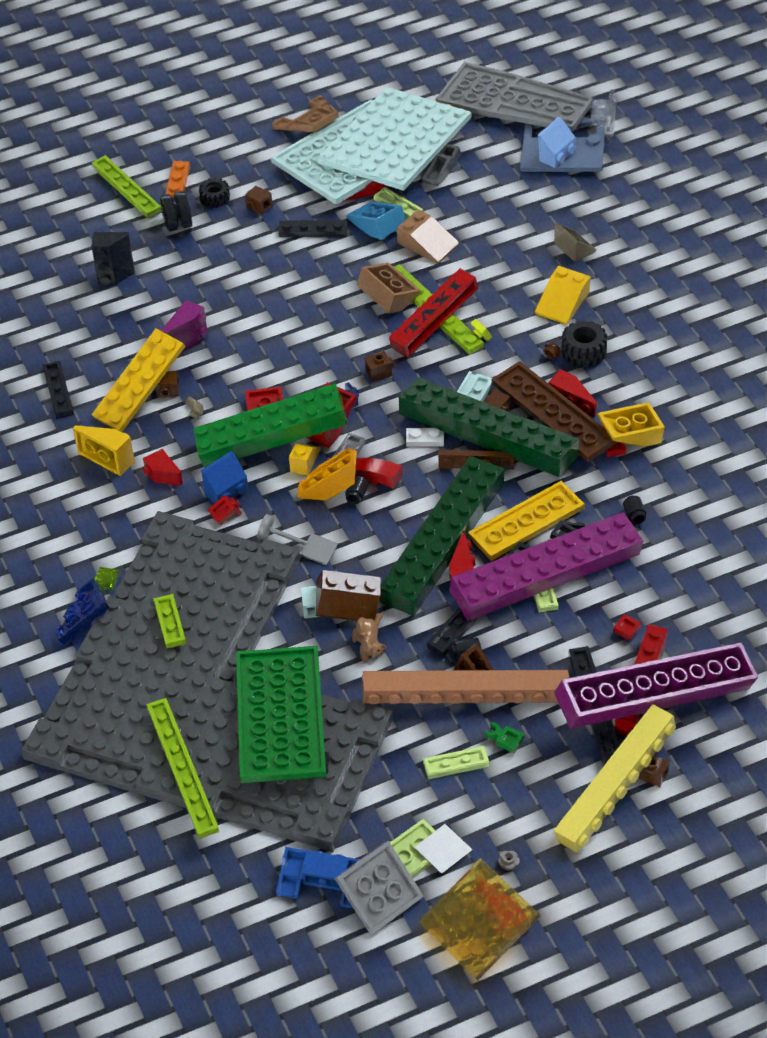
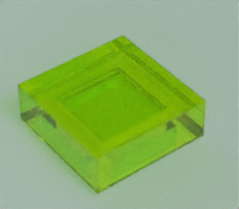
[94,567,119,589]

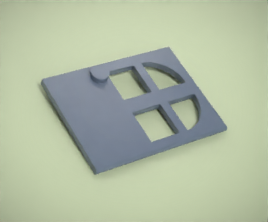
[520,99,607,172]

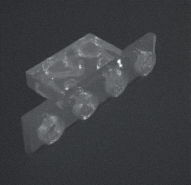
[591,90,617,145]

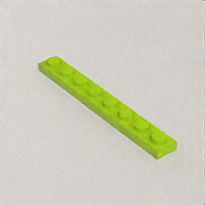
[394,264,484,355]
[146,698,219,839]

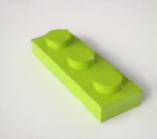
[153,594,186,649]

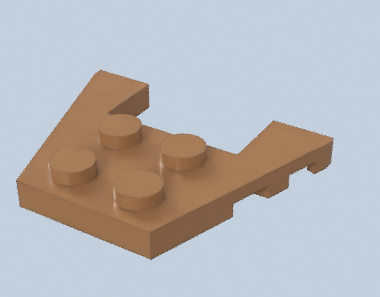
[271,95,339,132]

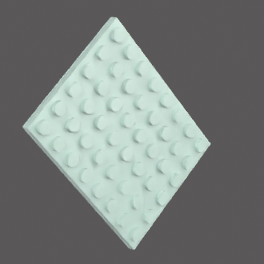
[317,87,472,191]
[271,100,373,205]

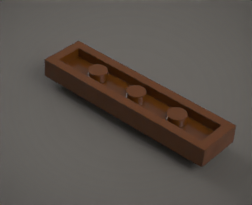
[438,450,514,470]

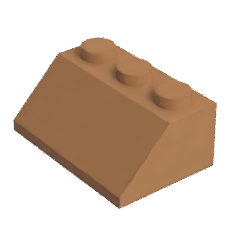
[357,262,421,313]

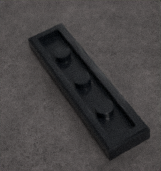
[42,361,74,419]

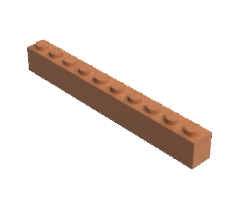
[362,670,569,704]

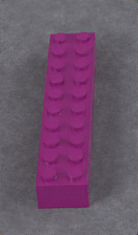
[449,512,643,621]
[554,642,758,729]

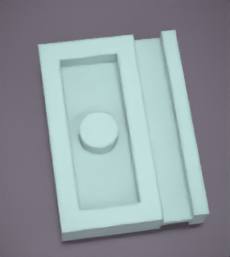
[457,371,493,402]

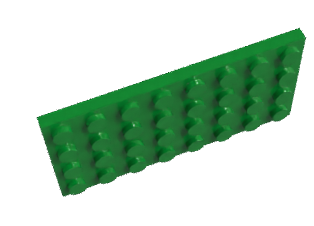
[236,645,326,783]

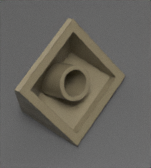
[554,223,597,262]

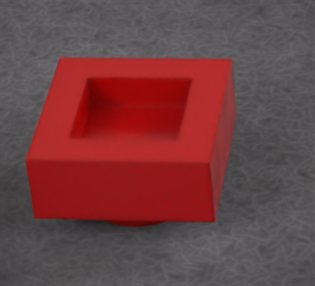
[613,614,641,641]

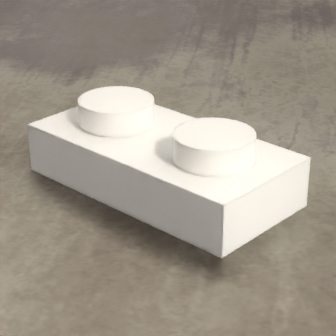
[406,428,444,447]

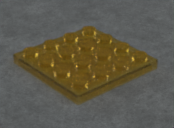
[418,858,541,981]

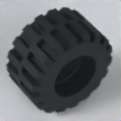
[561,320,607,368]

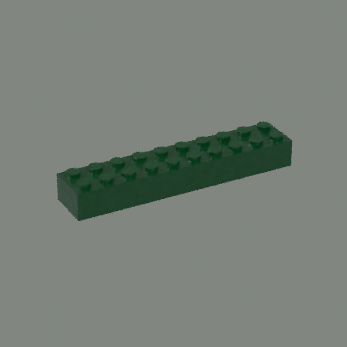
[399,377,579,477]
[379,456,504,616]

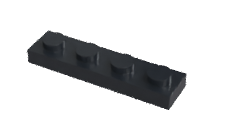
[278,220,348,237]

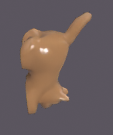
[352,613,386,662]

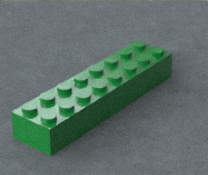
[193,383,348,468]

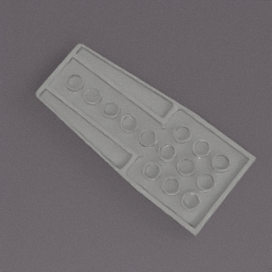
[436,62,592,132]

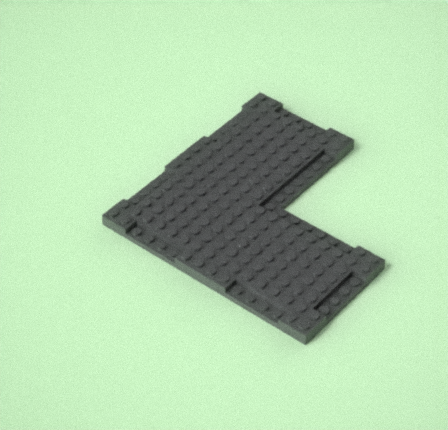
[21,511,393,852]

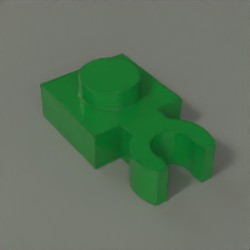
[485,722,524,753]

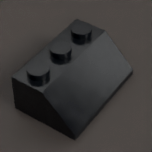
[91,232,135,285]

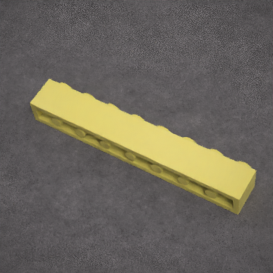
[553,704,676,853]

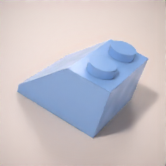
[538,117,576,168]

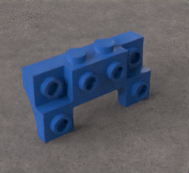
[276,847,360,909]

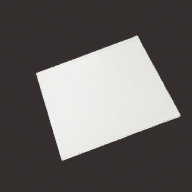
[414,824,472,873]

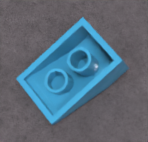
[346,201,406,240]

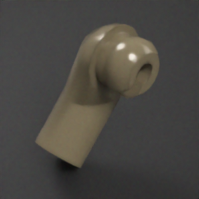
[186,397,204,419]

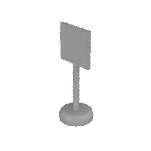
[257,514,338,566]

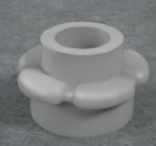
[498,851,520,871]

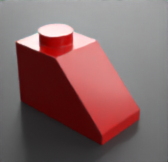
[142,449,183,486]

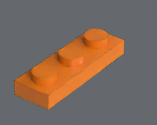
[165,161,190,199]

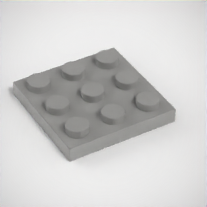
[335,841,424,934]

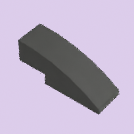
[423,143,461,186]

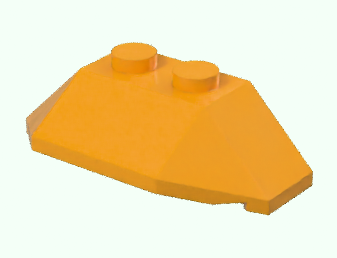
[297,448,357,501]

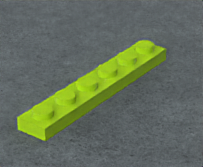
[92,155,161,219]

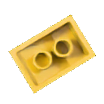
[535,266,590,325]
[597,402,665,447]
[73,425,135,476]

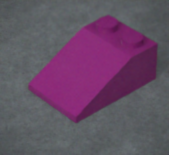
[161,300,208,352]

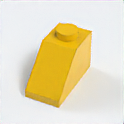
[289,443,321,476]

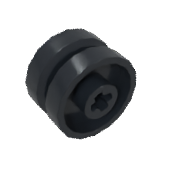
[160,190,193,232]

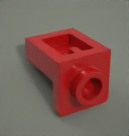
[208,495,242,525]

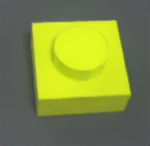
[471,319,492,342]

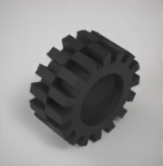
[199,178,230,208]

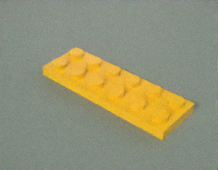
[91,328,186,432]
[468,481,585,561]

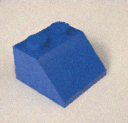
[201,451,249,504]

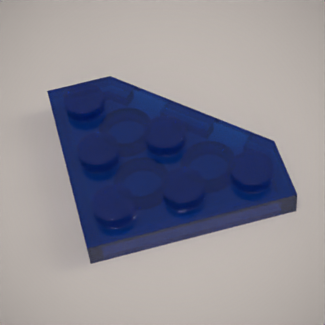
[55,578,109,645]

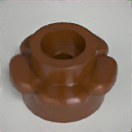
[543,342,560,359]

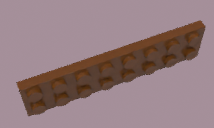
[491,361,617,462]

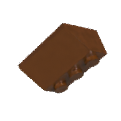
[316,570,380,621]

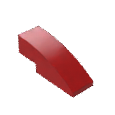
[355,458,403,489]

